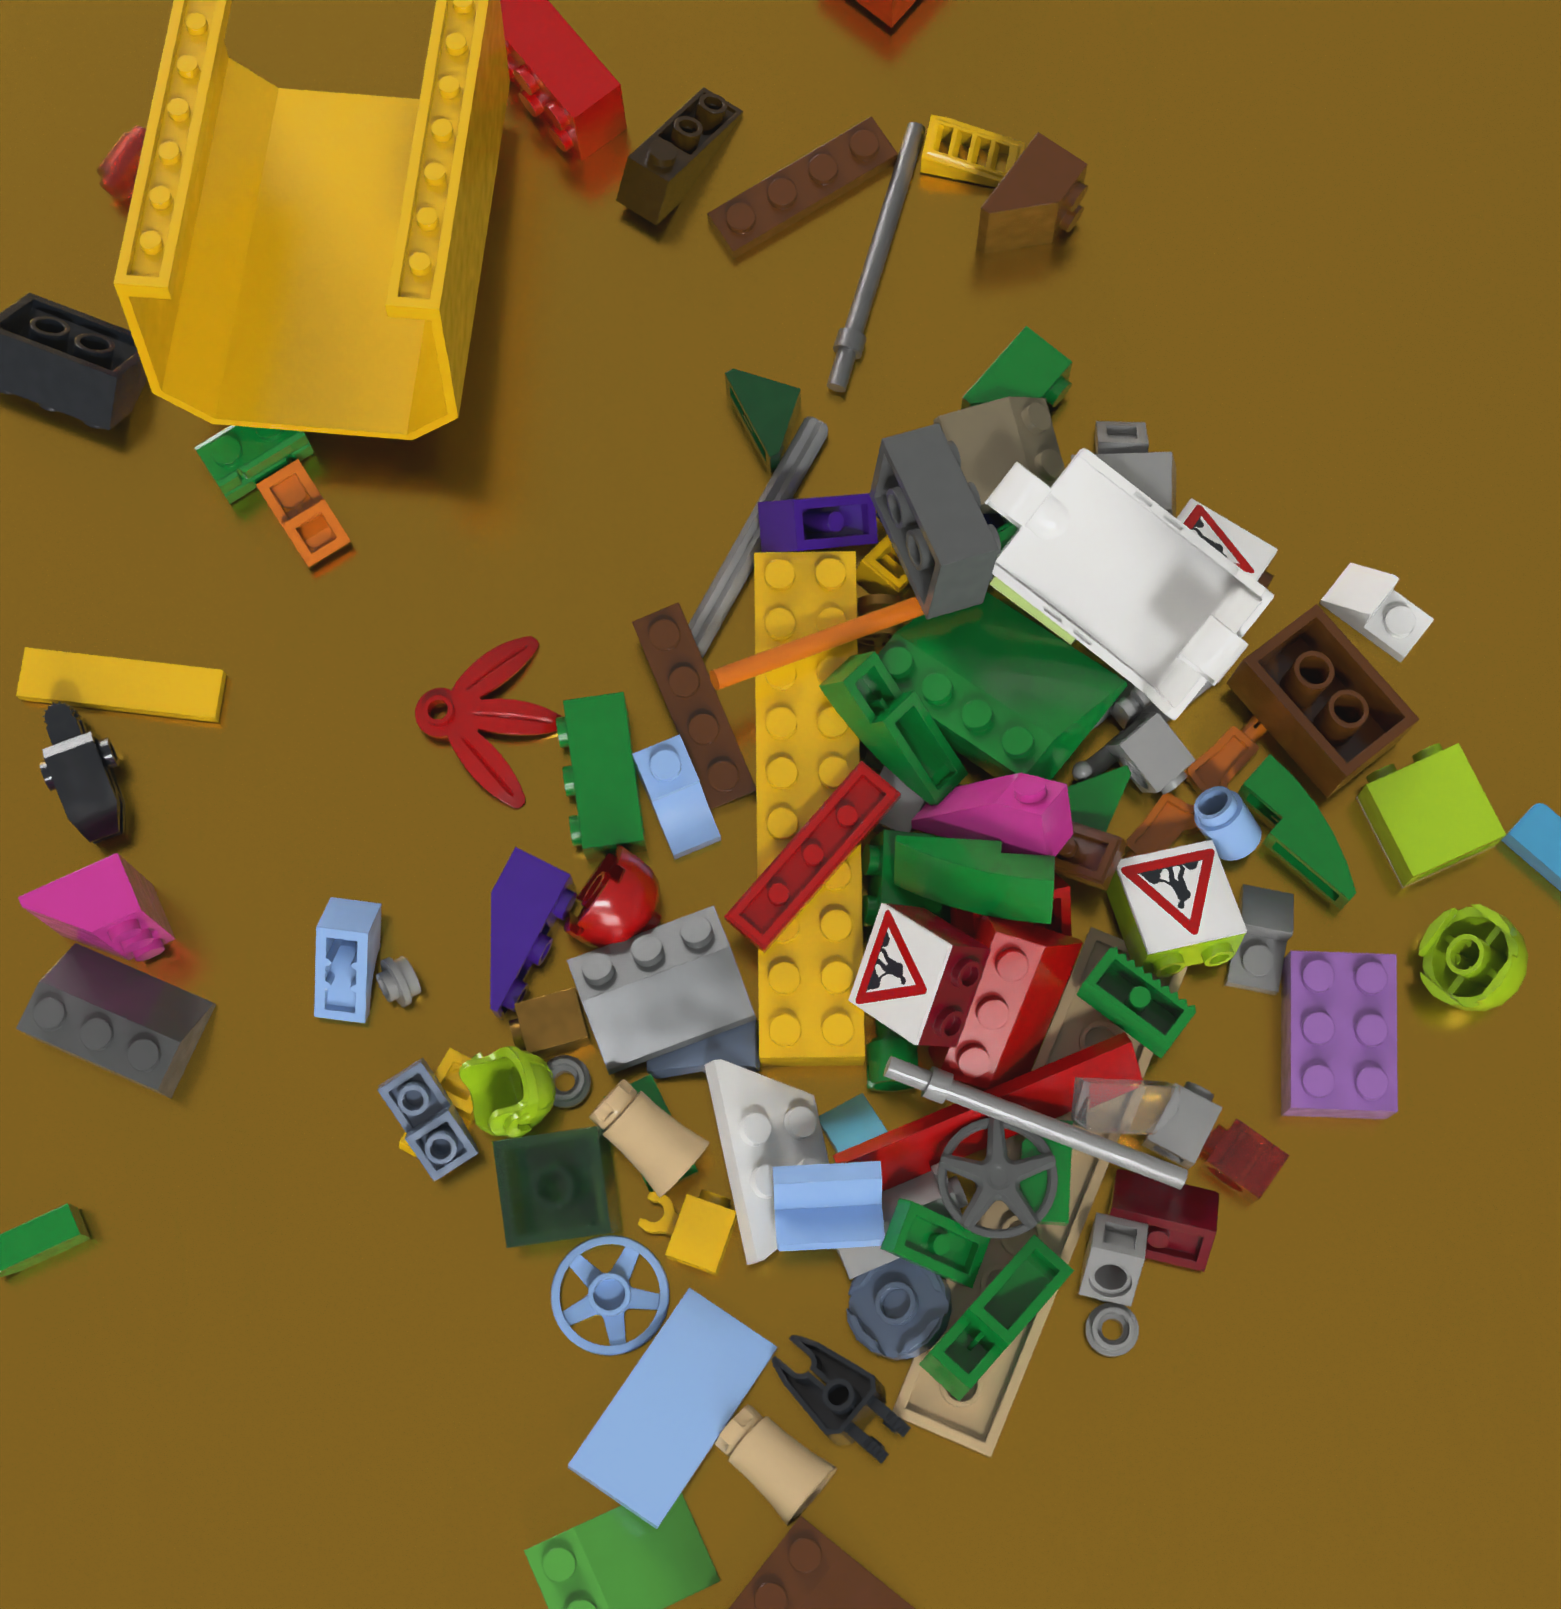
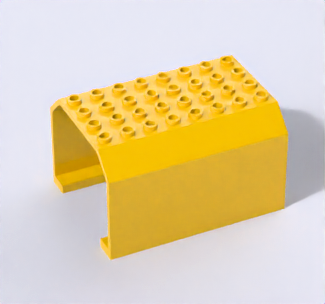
[114,0,510,440]

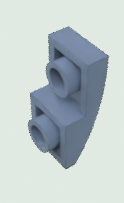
[647,1020,760,1079]
[377,1058,479,1182]

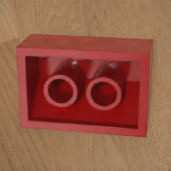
[928,915,1083,1089]

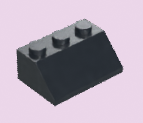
[0,292,147,430]

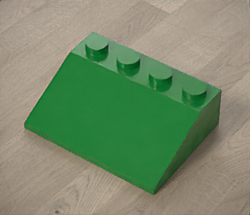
[877,592,1128,780]

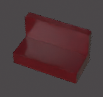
[1108,1169,1219,1272]

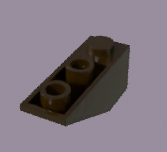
[616,87,743,225]

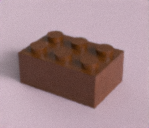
[1226,604,1419,798]

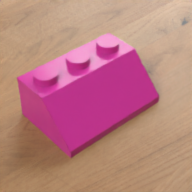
[18,853,176,961]

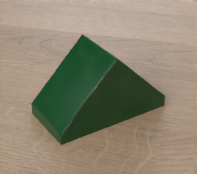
[725,368,801,473]

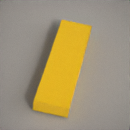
[16,647,227,723]

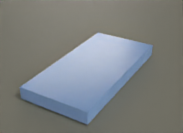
[568,1287,778,1529]

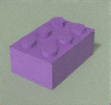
[1281,950,1398,1119]

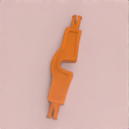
[1121,715,1267,859]

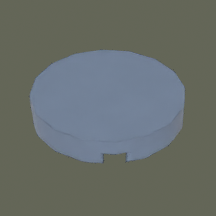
[847,1258,952,1360]

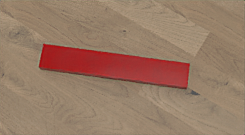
[832,1032,1143,1192]

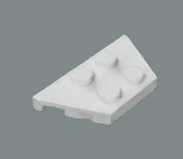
[704,1059,829,1265]

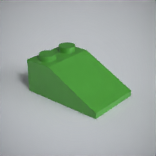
[524,1493,721,1609]

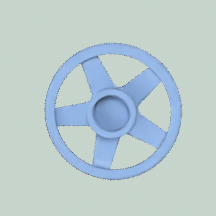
[551,1235,669,1355]

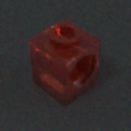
[1200,1118,1289,1204]

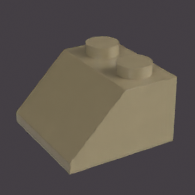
[933,396,1065,514]

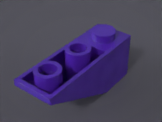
[490,847,577,1020]

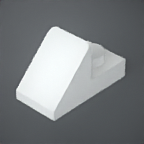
[1320,563,1434,663]

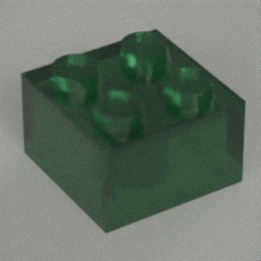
[492,1126,622,1248]

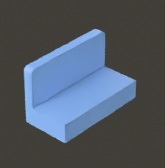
[773,1161,885,1251]

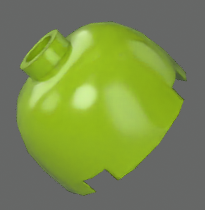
[1418,904,1528,1011]

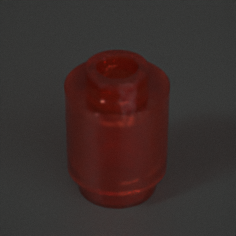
[97,125,146,201]

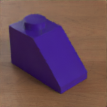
[758,493,878,552]

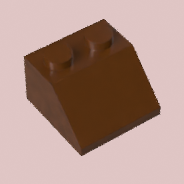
[976,132,1088,254]

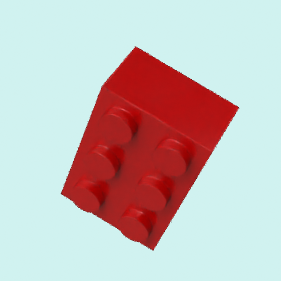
[500,0,627,162]

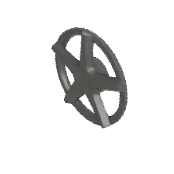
[937,1117,1058,1239]

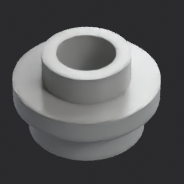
[376,956,421,1007]
[547,1055,591,1108]
[1085,1302,1139,1357]

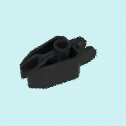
[40,701,126,844]
[771,1335,911,1464]

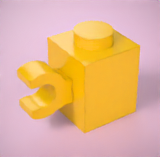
[638,1190,737,1276]

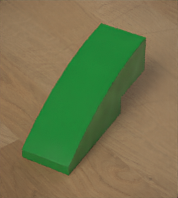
[819,651,968,806]
[1238,754,1356,910]
[894,835,1055,924]
[919,1235,1074,1401]

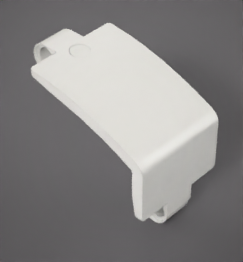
[985,448,1274,721]

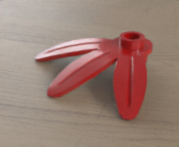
[415,636,562,808]

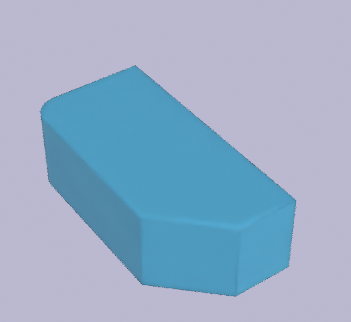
[1501,803,1561,891]

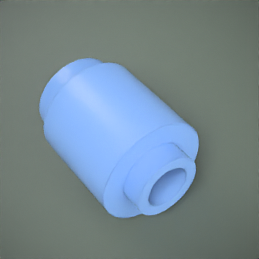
[1194,786,1262,861]

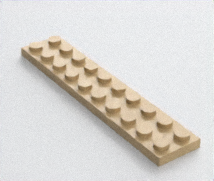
[892,927,1188,1457]

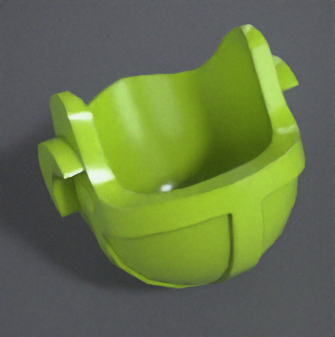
[459,1046,556,1138]

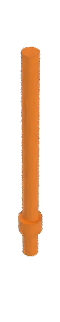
[709,596,924,690]

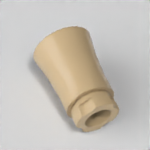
[589,1079,710,1198]
[715,1404,837,1526]

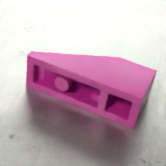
[911,773,1074,856]

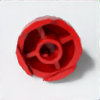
[564,845,662,949]

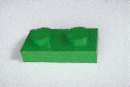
[880,1198,991,1288]

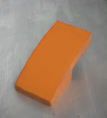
[256,459,351,568]

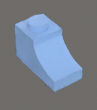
[632,734,721,860]
[314,897,382,1023]

